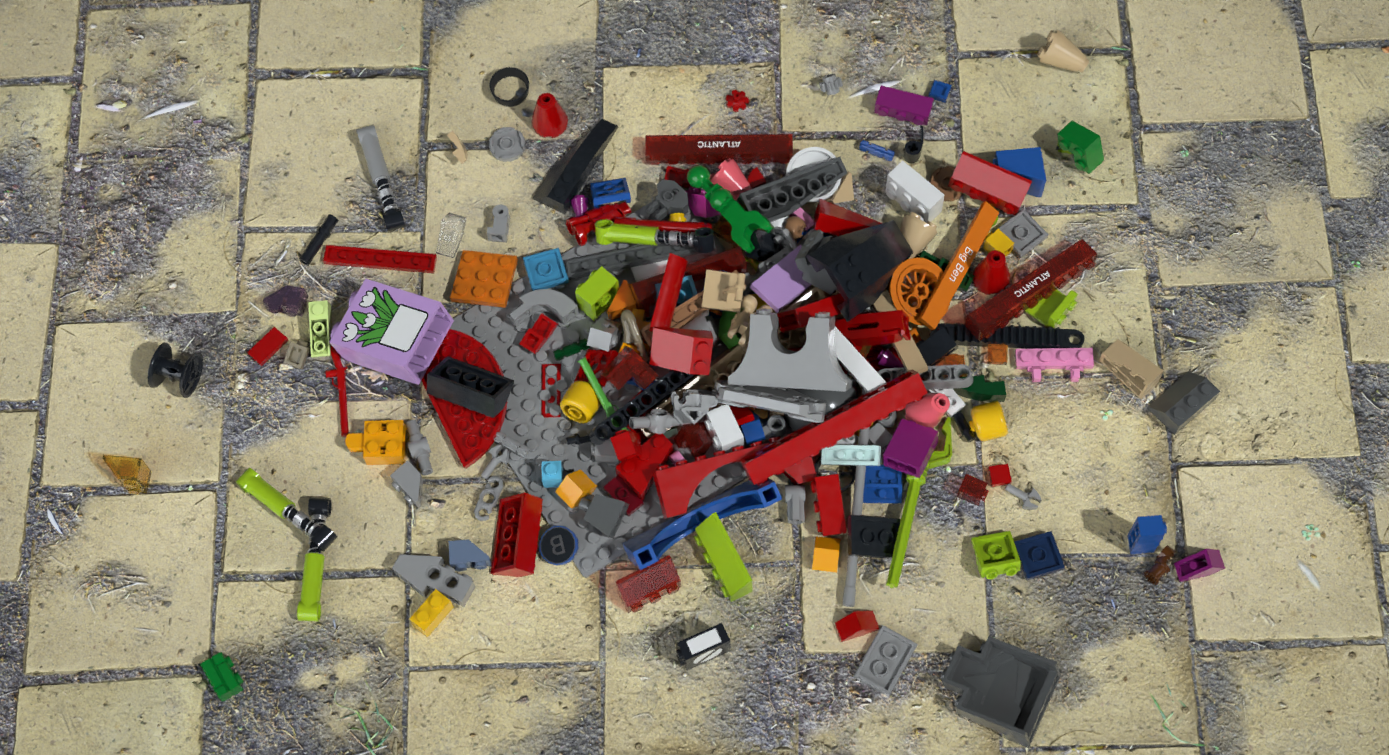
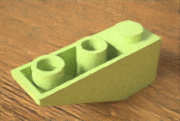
[308,300,332,358]

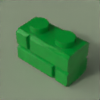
[200,652,244,702]

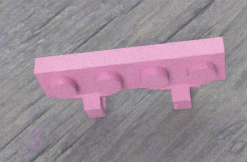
[1015,348,1094,382]

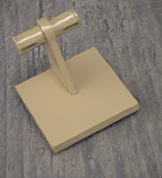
[701,270,746,313]

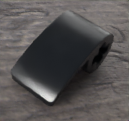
[903,125,924,164]

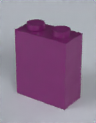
[883,419,938,478]

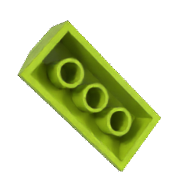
[693,512,752,602]

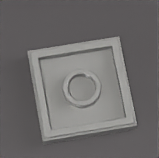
[996,209,1049,259]

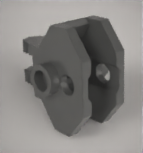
[646,179,689,220]

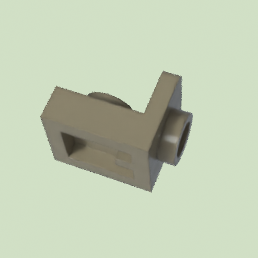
[283,339,311,369]

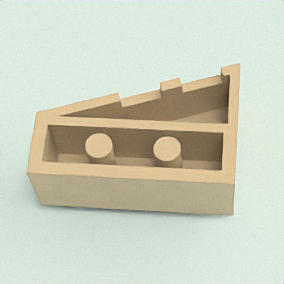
[1099,339,1164,400]

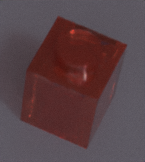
[957,474,989,506]

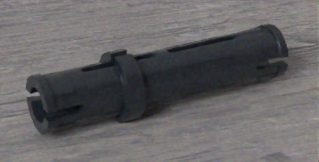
[299,214,339,266]

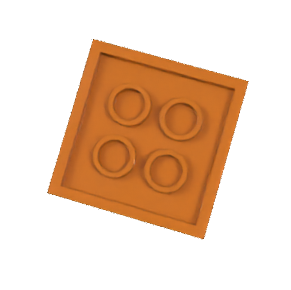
[450,250,518,308]

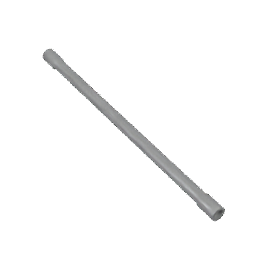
[843,388,870,607]

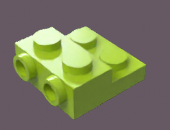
[971,531,1021,580]

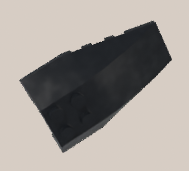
[806,220,913,322]

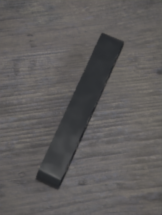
[589,370,695,445]

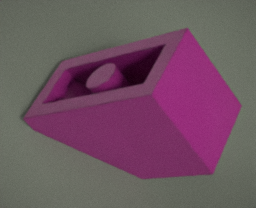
[1174,549,1225,582]

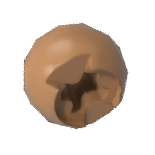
[783,216,806,240]

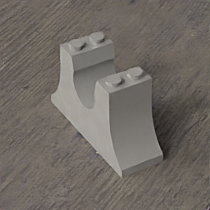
[728,309,852,392]

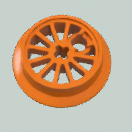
[888,258,950,326]

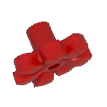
[726,90,749,112]

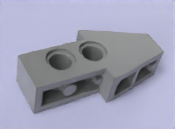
[392,554,475,607]

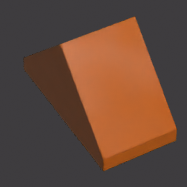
[607,280,637,320]

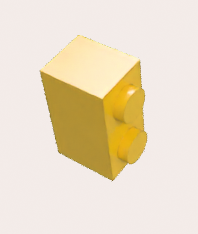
[409,589,454,638]

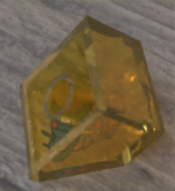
[103,455,152,495]

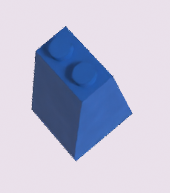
[992,147,1046,197]

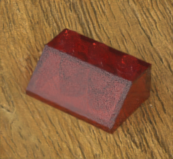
[615,555,681,613]

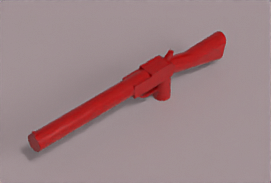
[325,345,349,437]

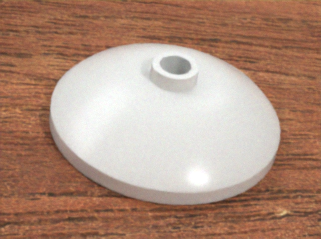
[786,147,842,202]

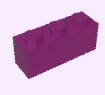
[874,85,934,126]

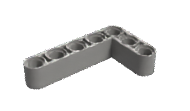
[878,364,973,428]

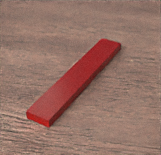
[323,245,437,274]

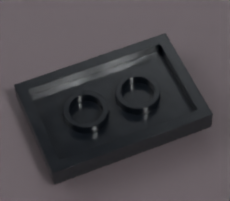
[848,515,906,559]

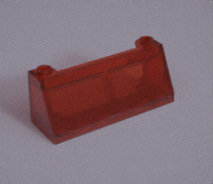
[628,246,747,317]

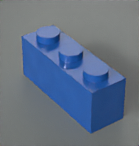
[1127,515,1167,554]

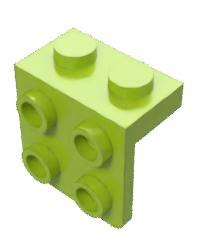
[1023,282,1078,329]

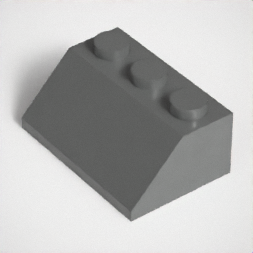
[1147,372,1220,435]

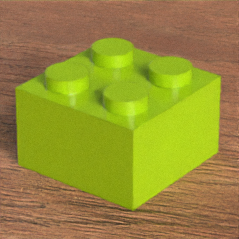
[575,266,619,321]

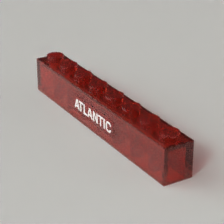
[645,134,793,165]
[965,239,1097,341]

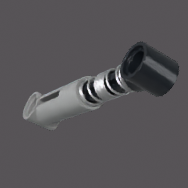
[356,124,406,232]

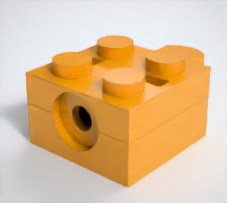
[345,420,407,465]

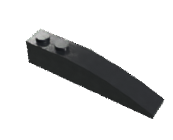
[533,119,618,214]

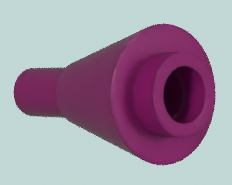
[570,195,589,217]
[877,348,904,368]

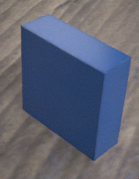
[928,80,952,103]

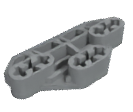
[711,380,826,423]

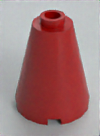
[532,93,568,138]
[973,250,1010,295]

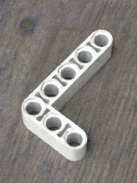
[834,327,887,393]

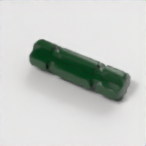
[553,338,590,361]

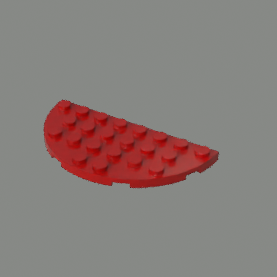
[421,329,507,469]

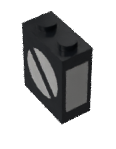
[676,623,731,670]

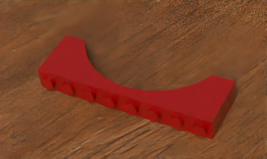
[652,434,817,519]

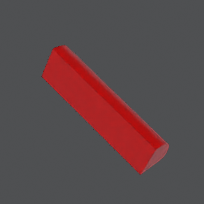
[649,253,688,332]

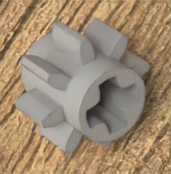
[819,74,843,95]

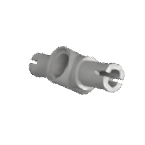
[629,409,683,434]
[405,420,433,476]

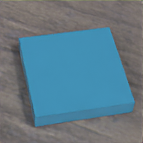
[523,248,569,291]

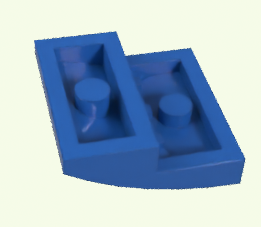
[863,464,902,504]

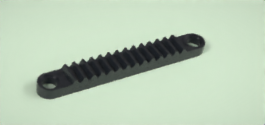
[931,323,1085,349]

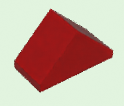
[835,610,880,642]

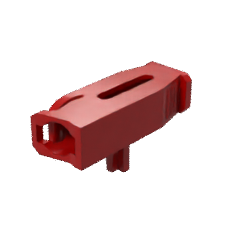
[835,310,911,346]

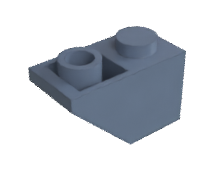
[449,539,491,571]

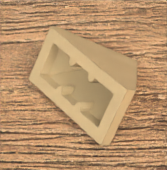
[825,172,854,203]

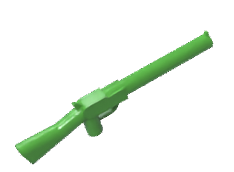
[577,357,629,431]

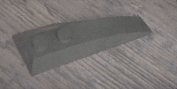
[736,157,847,222]

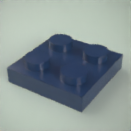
[1014,531,1065,581]

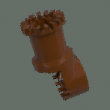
[1143,545,1176,585]

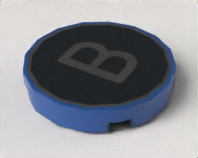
[539,526,579,566]

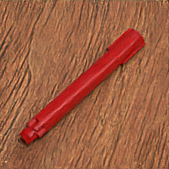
[614,217,712,234]

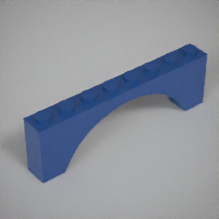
[622,478,782,570]

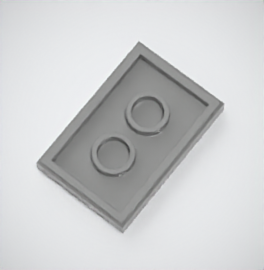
[853,625,918,697]

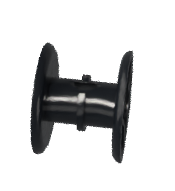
[147,342,203,398]

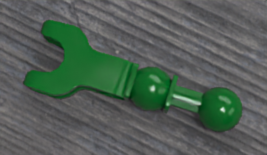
[687,165,774,254]

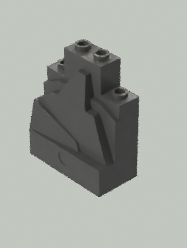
[941,636,1061,748]

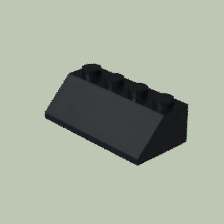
[427,356,514,418]

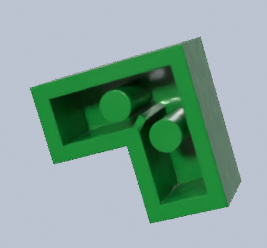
[1057,120,1104,174]

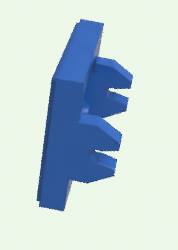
[590,178,631,209]

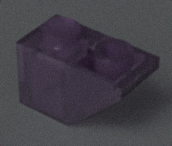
[263,285,309,317]

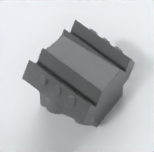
[795,230,839,295]

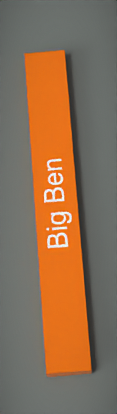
[918,201,999,331]

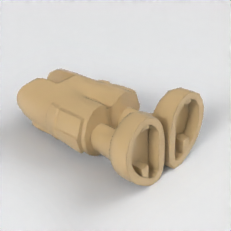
[727,295,774,345]

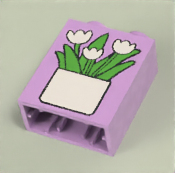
[330,278,454,385]

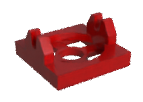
[574,349,619,389]

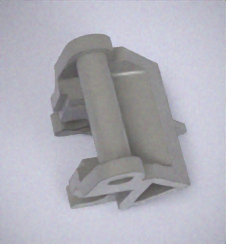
[671,389,718,427]

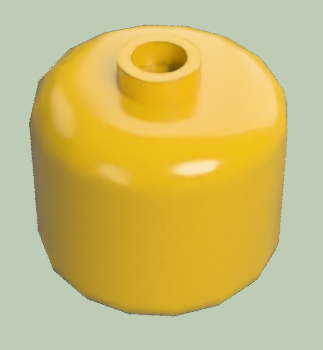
[560,381,601,423]
[969,401,1008,442]

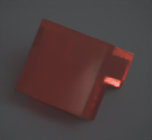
[674,422,713,457]

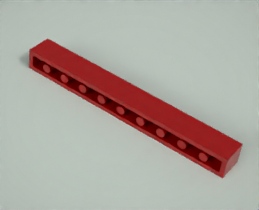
[740,369,927,485]

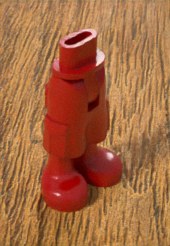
[566,202,631,246]

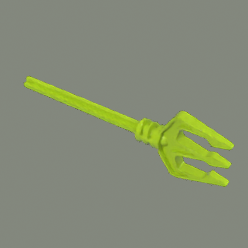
[886,417,952,588]

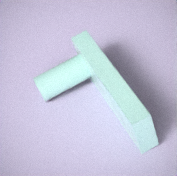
[821,445,883,466]

